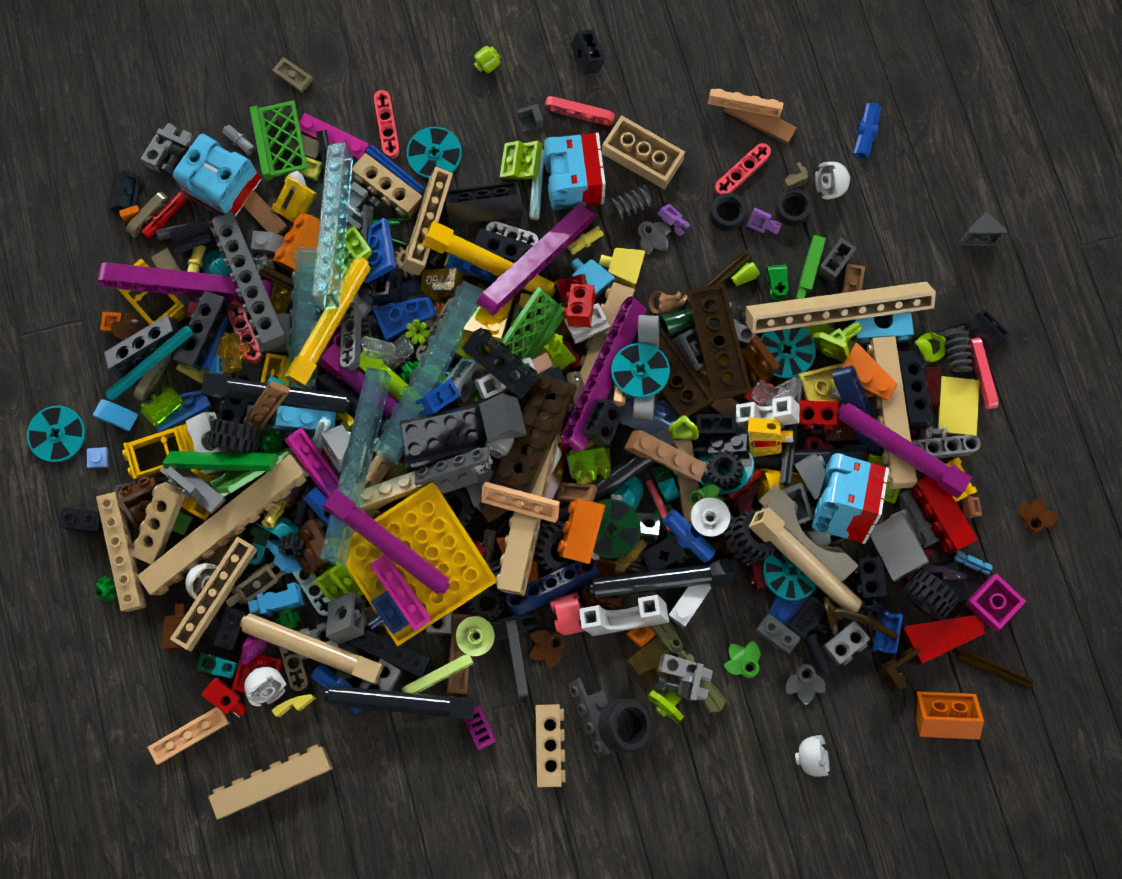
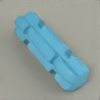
[954,551,992,575]

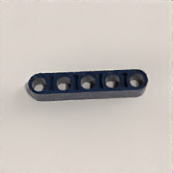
[832,365,884,456]
[506,558,599,616]

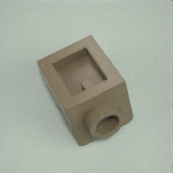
[782,162,808,191]

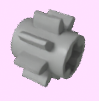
[253,254,275,277]

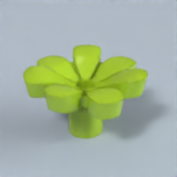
[405,319,430,344]

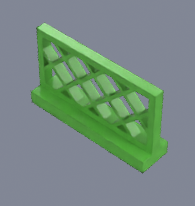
[250,100,308,181]
[501,287,564,360]
[208,448,294,497]

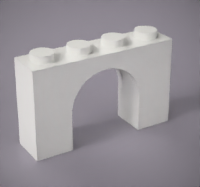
[579,595,669,636]

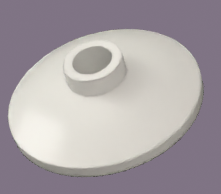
[691,498,730,537]

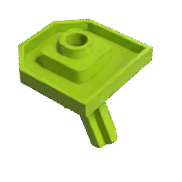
[812,322,862,363]
[537,333,576,371]
[647,690,684,723]

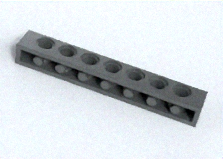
[211,212,288,352]

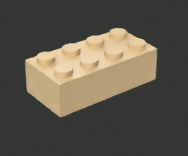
[602,115,685,190]

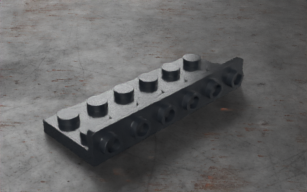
[399,396,514,468]

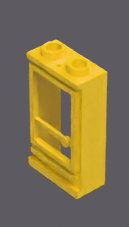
[118,259,189,324]
[123,423,195,481]

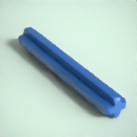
[366,145,425,195]

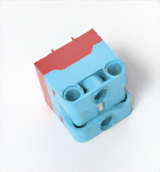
[543,133,605,210]
[173,134,262,217]
[812,453,889,544]

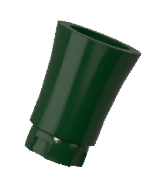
[659,308,695,339]

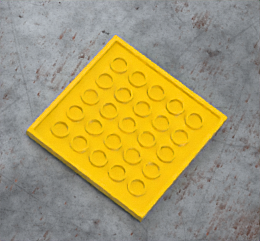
[334,481,496,647]

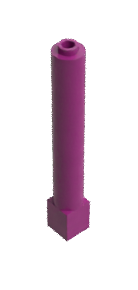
[319,344,415,428]
[837,402,973,499]
[321,489,450,595]

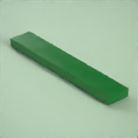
[162,451,279,471]

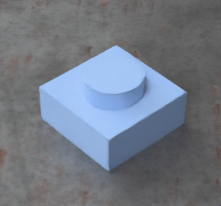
[87,447,108,469]

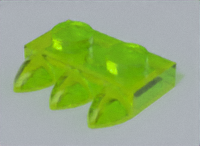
[141,386,184,427]
[570,448,611,483]

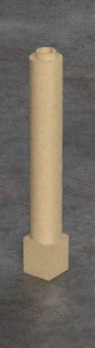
[749,507,862,613]
[240,613,384,684]

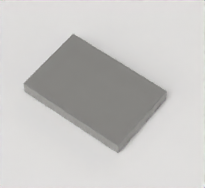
[870,511,929,582]

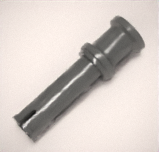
[899,490,940,548]

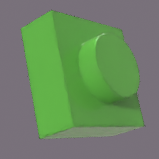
[172,512,194,536]

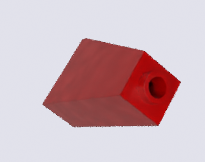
[900,615,985,665]

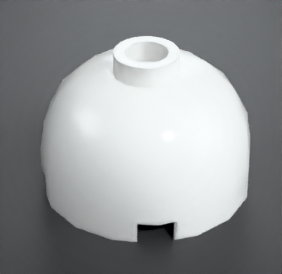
[815,162,850,200]
[185,563,217,600]
[244,667,286,706]
[795,735,830,777]

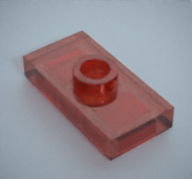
[923,366,942,406]

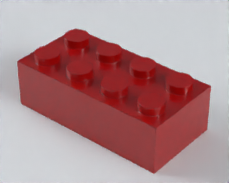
[908,476,978,556]

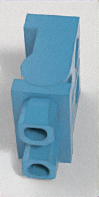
[248,582,307,617]

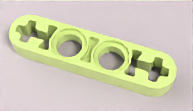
[402,654,473,694]

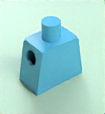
[570,258,615,299]

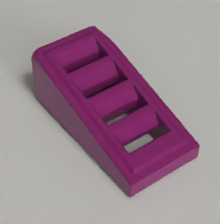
[241,635,267,664]
[464,705,497,751]

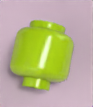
[474,46,501,73]

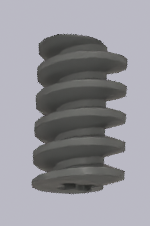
[610,185,651,219]
[945,331,973,373]

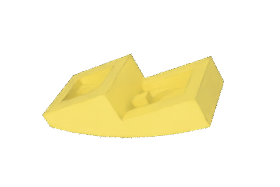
[272,695,316,717]

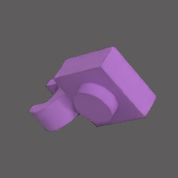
[657,204,690,236]
[747,208,782,234]

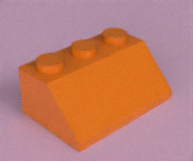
[272,213,336,277]
[558,499,605,564]
[916,691,984,739]

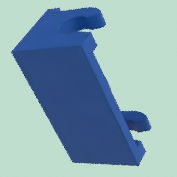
[416,379,460,416]
[872,612,903,655]

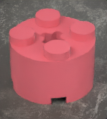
[550,592,585,636]

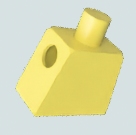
[599,248,645,289]

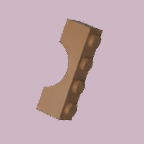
[625,430,707,483]

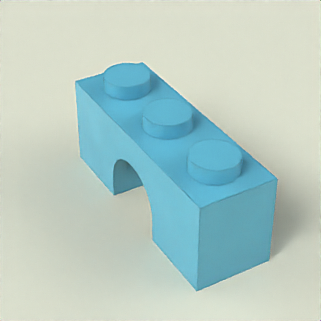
[851,312,914,345]
[272,406,336,433]

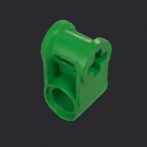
[766,264,789,302]

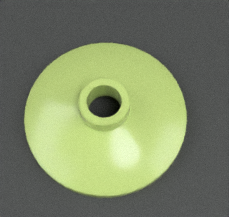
[456,616,495,656]

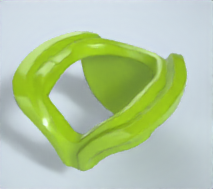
[914,332,946,362]
[668,416,699,440]

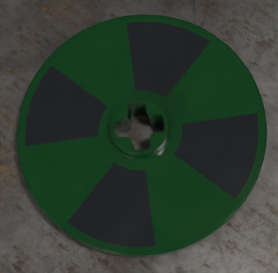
[593,499,641,558]

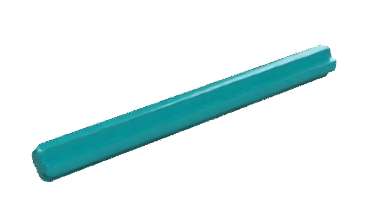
[106,326,193,401]

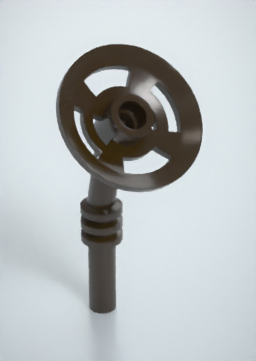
[824,596,899,641]

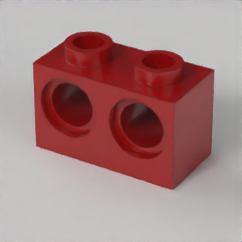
[564,284,596,328]
[798,400,841,430]

